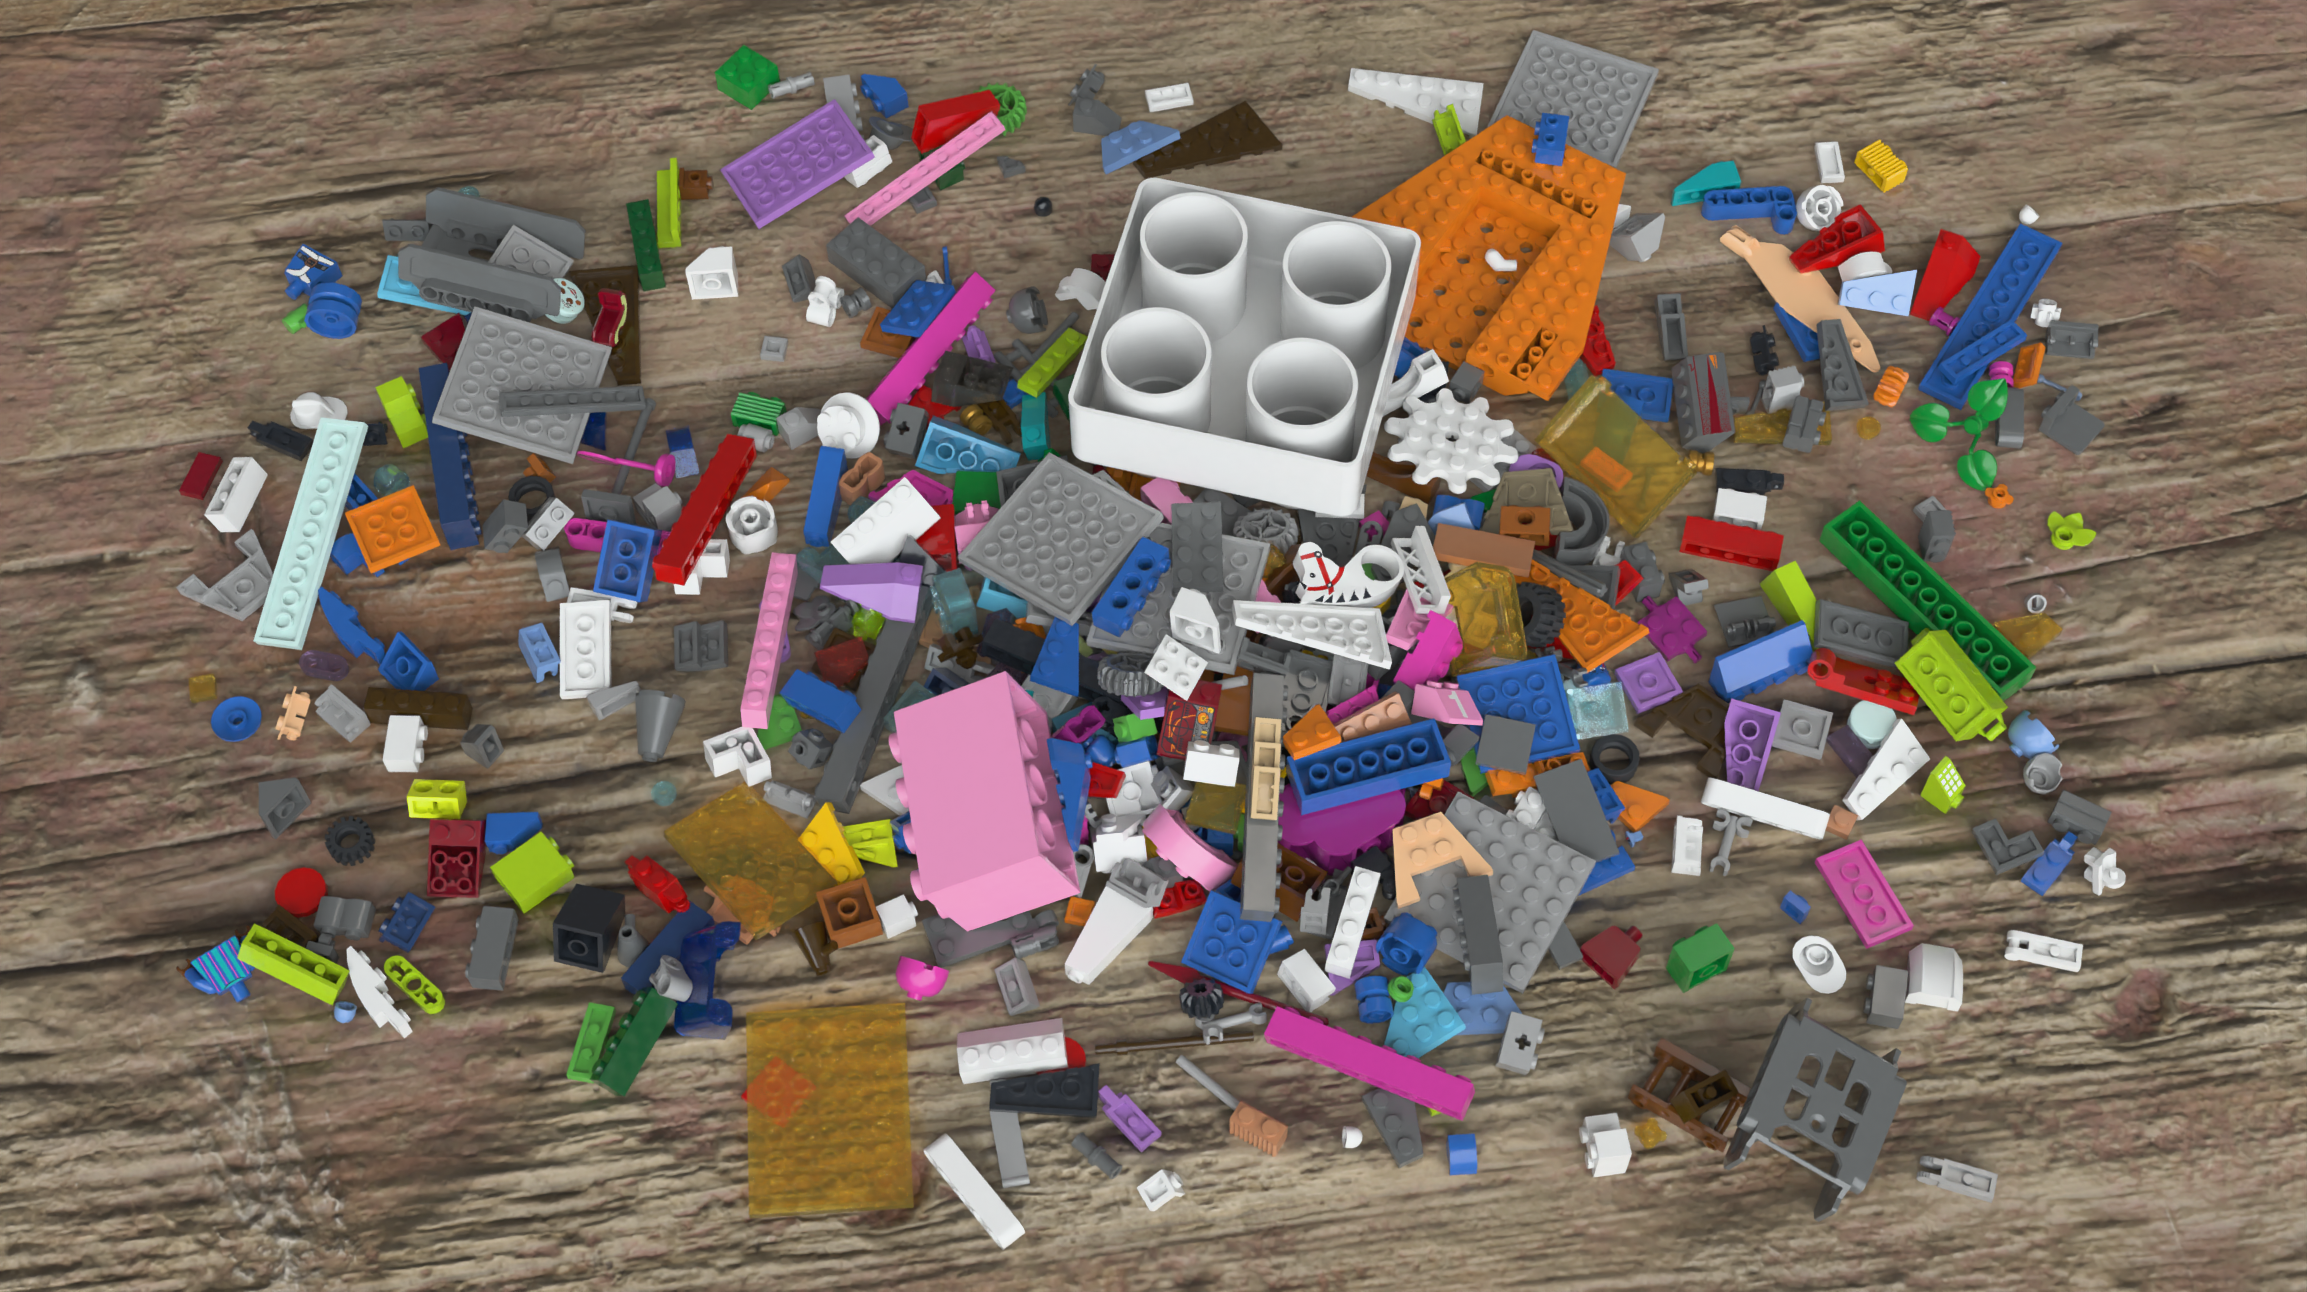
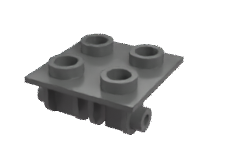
[1714,596,1776,648]

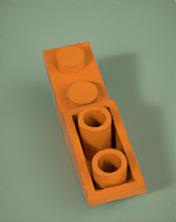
[1485,752,1590,798]

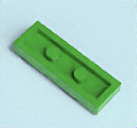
[566,1002,616,1084]

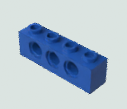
[1092,537,1171,638]

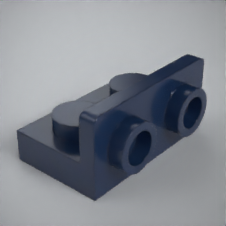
[378,892,435,953]

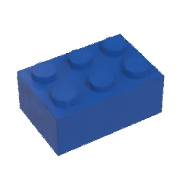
[593,520,662,602]

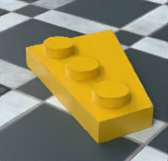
[797,802,865,885]

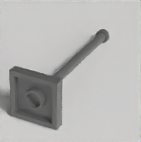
[581,398,656,524]

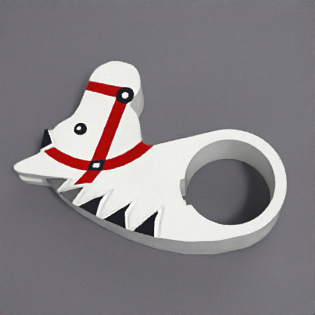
[1293,542,1404,608]

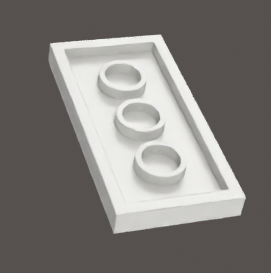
[560,600,611,699]

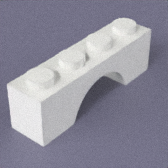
[1382,349,1449,417]
[1325,866,1380,979]

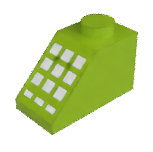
[1920,756,1966,814]

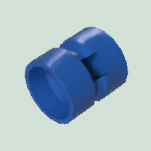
[1354,976,1394,1024]

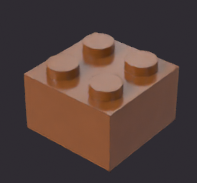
[816,877,883,949]

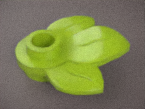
[2047,511,2096,550]

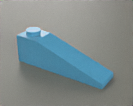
[915,416,1021,474]

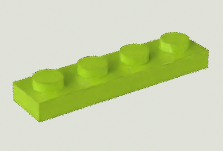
[1017,328,1088,398]

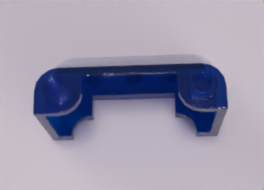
[674,921,741,1040]

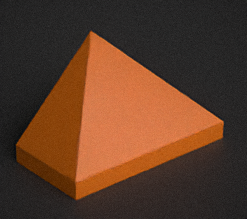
[740,467,790,502]

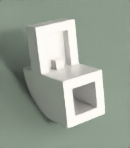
[1838,252,1892,282]
[1055,268,1106,310]

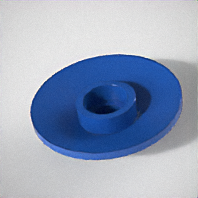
[211,696,262,742]

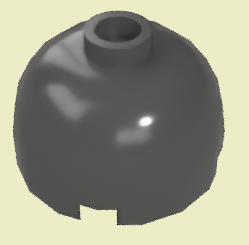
[1006,286,1048,334]

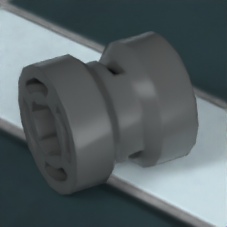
[840,287,872,318]

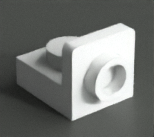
[1137,1169,1185,1211]

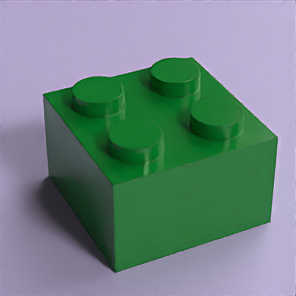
[715,45,780,110]
[1666,923,1735,993]

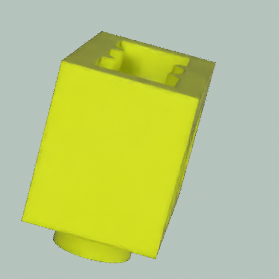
[407,779,467,819]

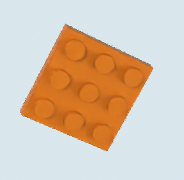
[345,485,440,574]

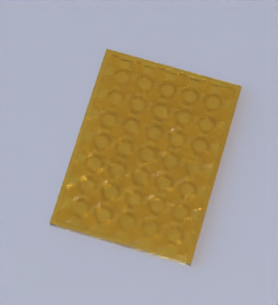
[746,1003,914,1218]

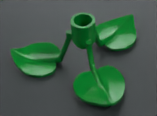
[1910,378,2008,491]

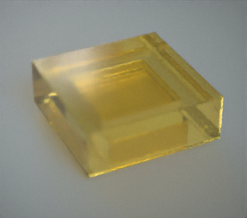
[189,673,217,703]

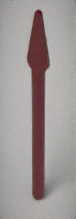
[1148,961,1329,1026]

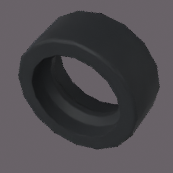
[508,476,556,522]
[1590,734,1639,784]

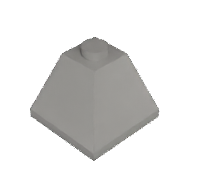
[1610,213,1665,262]

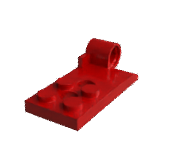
[1808,648,1920,715]

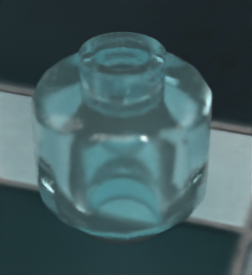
[373,464,410,496]

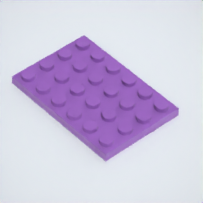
[720,99,875,229]

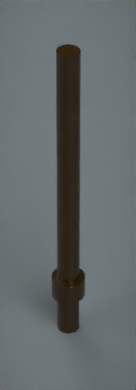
[1095,1031,1254,1056]

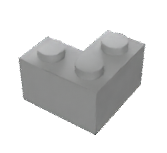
[632,483,683,532]

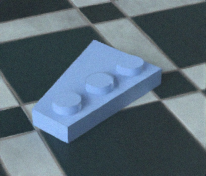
[1838,270,1917,316]

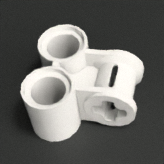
[806,276,844,327]

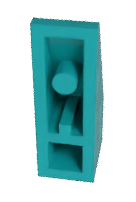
[1671,160,1741,206]
[1021,392,1051,461]

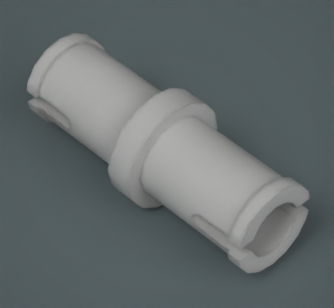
[768,72,815,99]

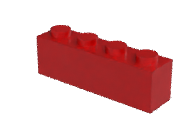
[1679,515,1784,572]

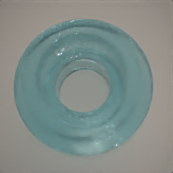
[651,781,677,806]

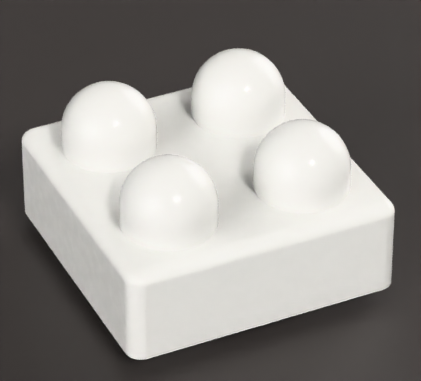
[1068,178,1421,517]

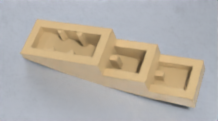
[1250,717,1281,820]

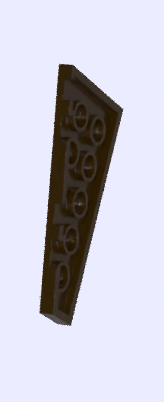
[1133,101,1282,179]
[569,265,641,386]

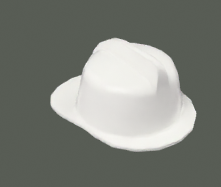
[290,392,348,429]
[1793,935,1846,994]

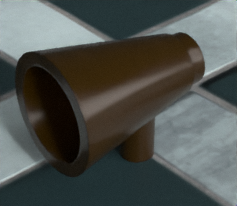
[792,922,838,976]

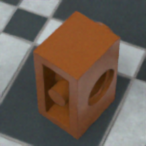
[1500,505,1550,546]

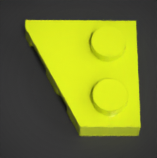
[843,819,898,867]

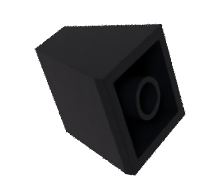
[553,883,625,973]

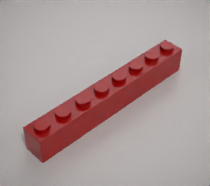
[652,434,757,586]

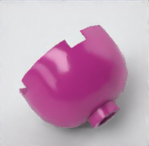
[896,956,949,1001]

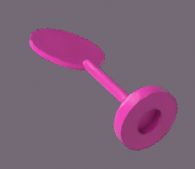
[576,451,675,487]

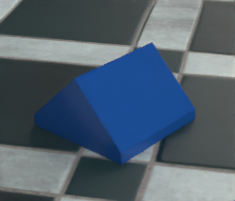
[378,631,439,691]

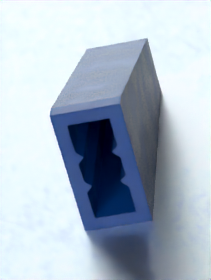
[803,446,848,547]

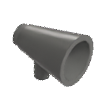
[617,914,650,968]

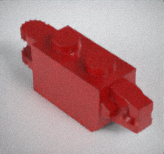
[625,855,691,914]

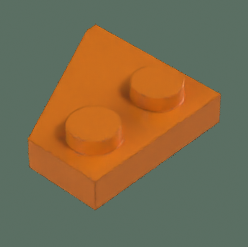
[1283,704,1341,760]
[1611,781,1670,833]

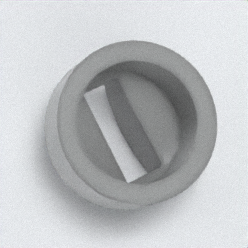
[2024,592,2047,614]

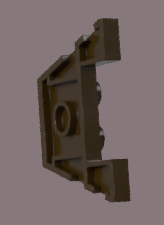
[1634,683,1730,779]

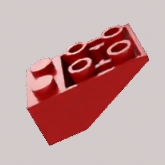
[915,504,960,577]

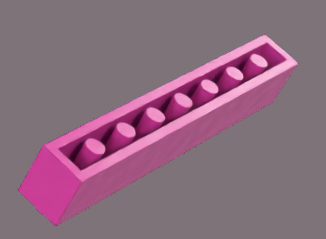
[866,271,996,426]
[1264,1006,1475,1121]

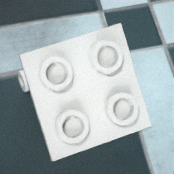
[1144,634,1208,701]

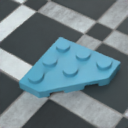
[1384,967,1466,1058]

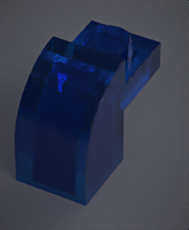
[666,425,700,479]

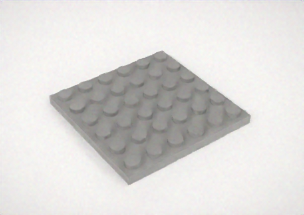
[1488,30,1659,168]
[432,306,612,464]
[958,452,1164,626]
[1087,523,1271,675]
[1384,792,1596,994]

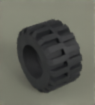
[1498,582,1566,648]

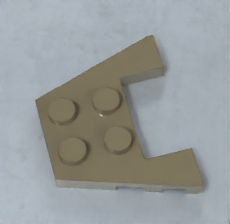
[1479,468,1573,535]

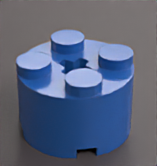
[1376,912,1437,976]

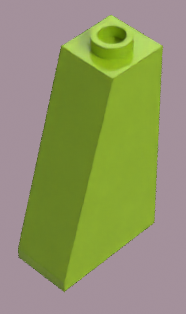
[1760,560,1819,652]

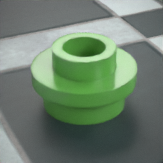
[1388,976,1414,1002]

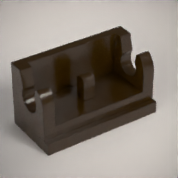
[262,905,319,948]

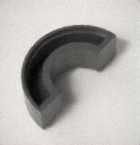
[1552,477,1610,565]
[1381,680,1480,767]

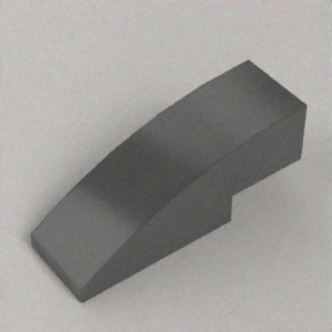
[1654,293,1688,361]

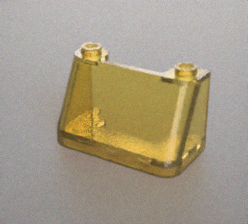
[1444,562,1527,677]

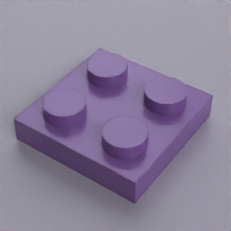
[1614,652,1683,714]

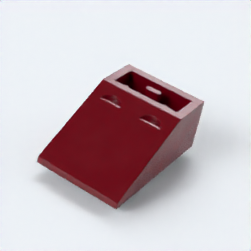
[427,819,487,898]

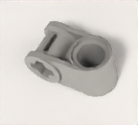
[649,955,693,1002]

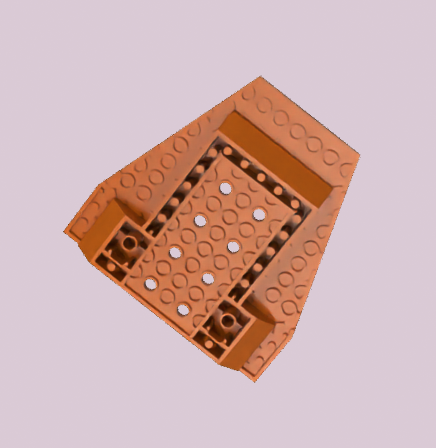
[1352,115,1626,401]

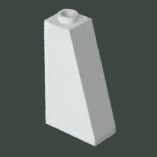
[1065,886,1153,985]

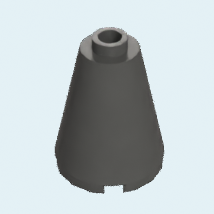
[635,690,686,762]

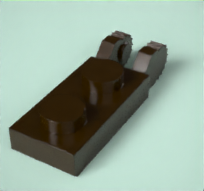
[971,384,1022,444]

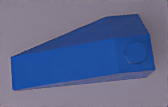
[1047,738,1093,852]

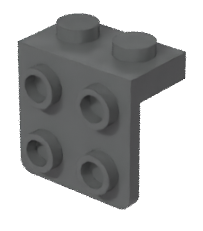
[2039,385,2105,455]

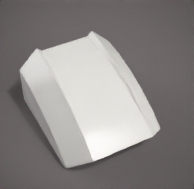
[1905,943,1963,1011]

